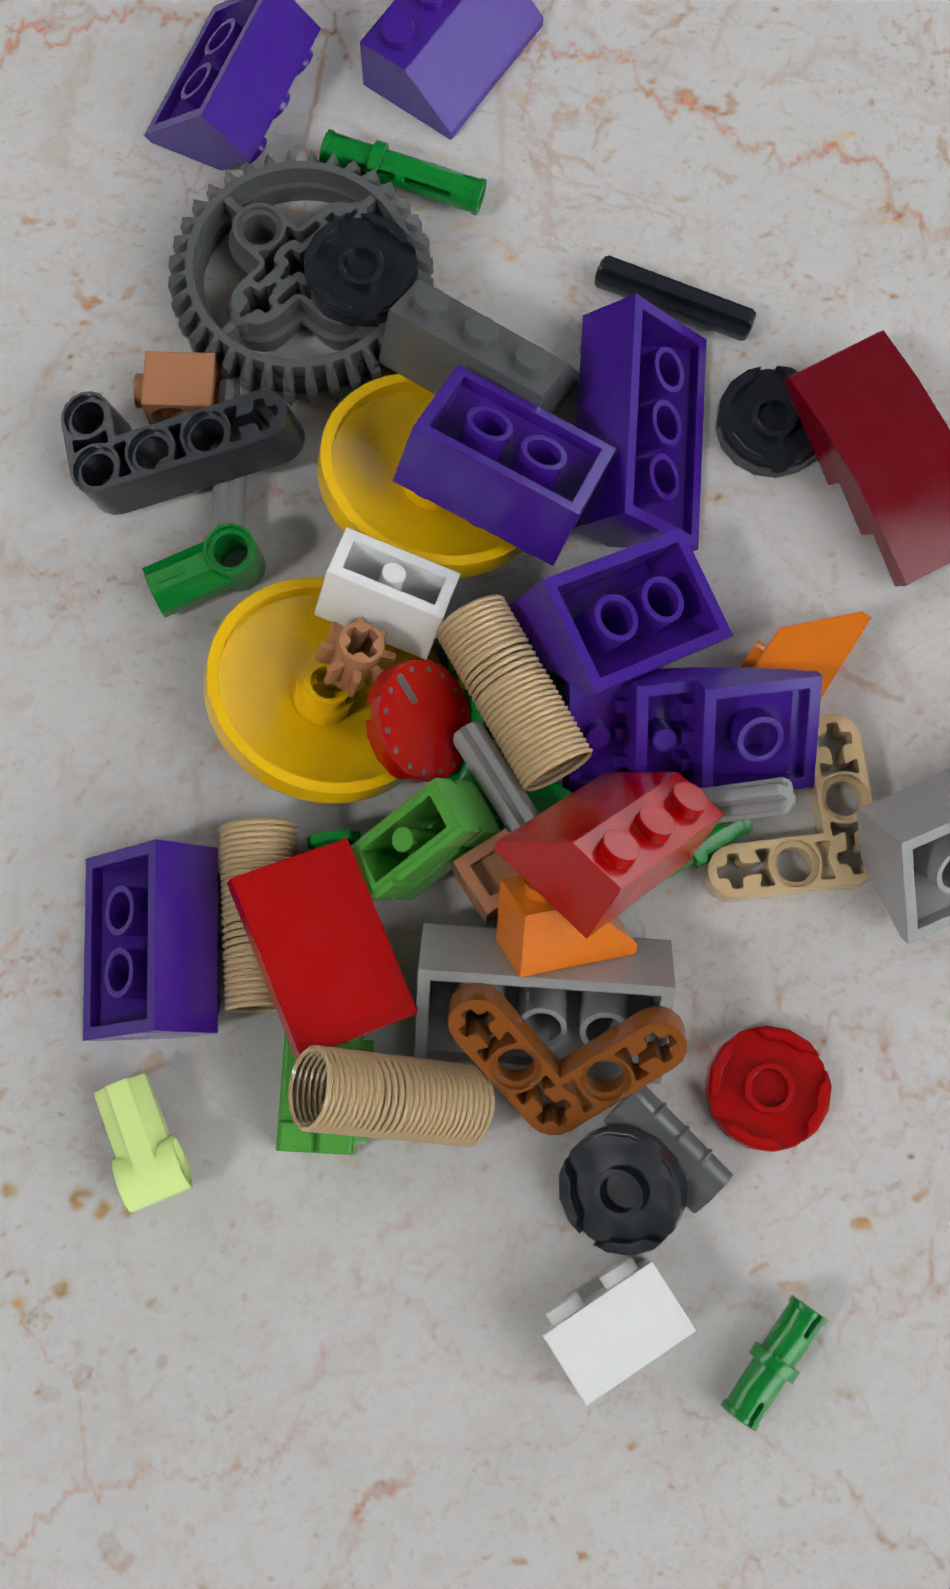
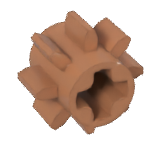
[315,617,396,697]

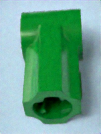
[142,523,266,618]

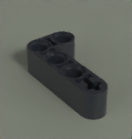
[61,390,305,515]

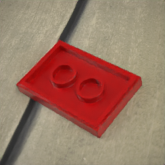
[227,838,418,1061]

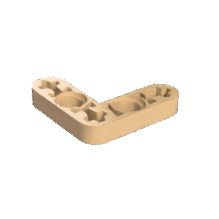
[704,714,873,903]

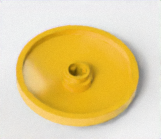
[317,374,522,578]
[203,577,441,804]

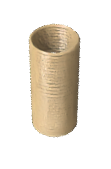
[436,594,593,791]
[219,818,299,1013]
[288,1045,495,1147]

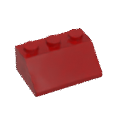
[493,772,724,939]

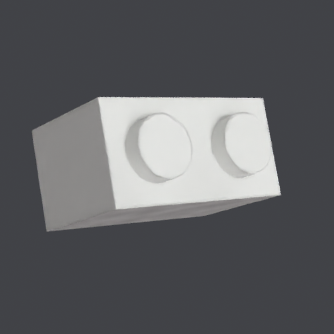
[314,527,461,660]
[540,1256,696,1406]

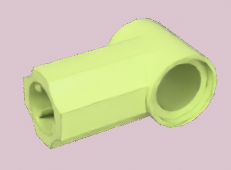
[94,1073,193,1213]

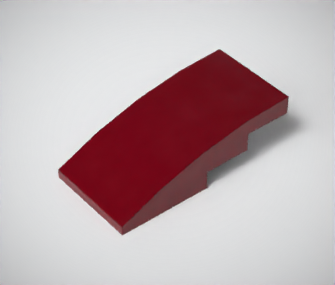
[783,330,950,587]

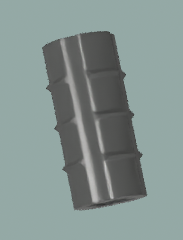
[603,1086,733,1213]

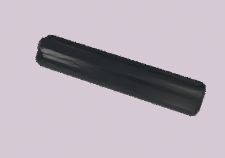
[594,255,756,341]

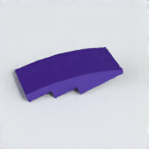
[563,667,823,793]

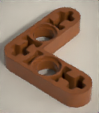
[448,983,687,1135]

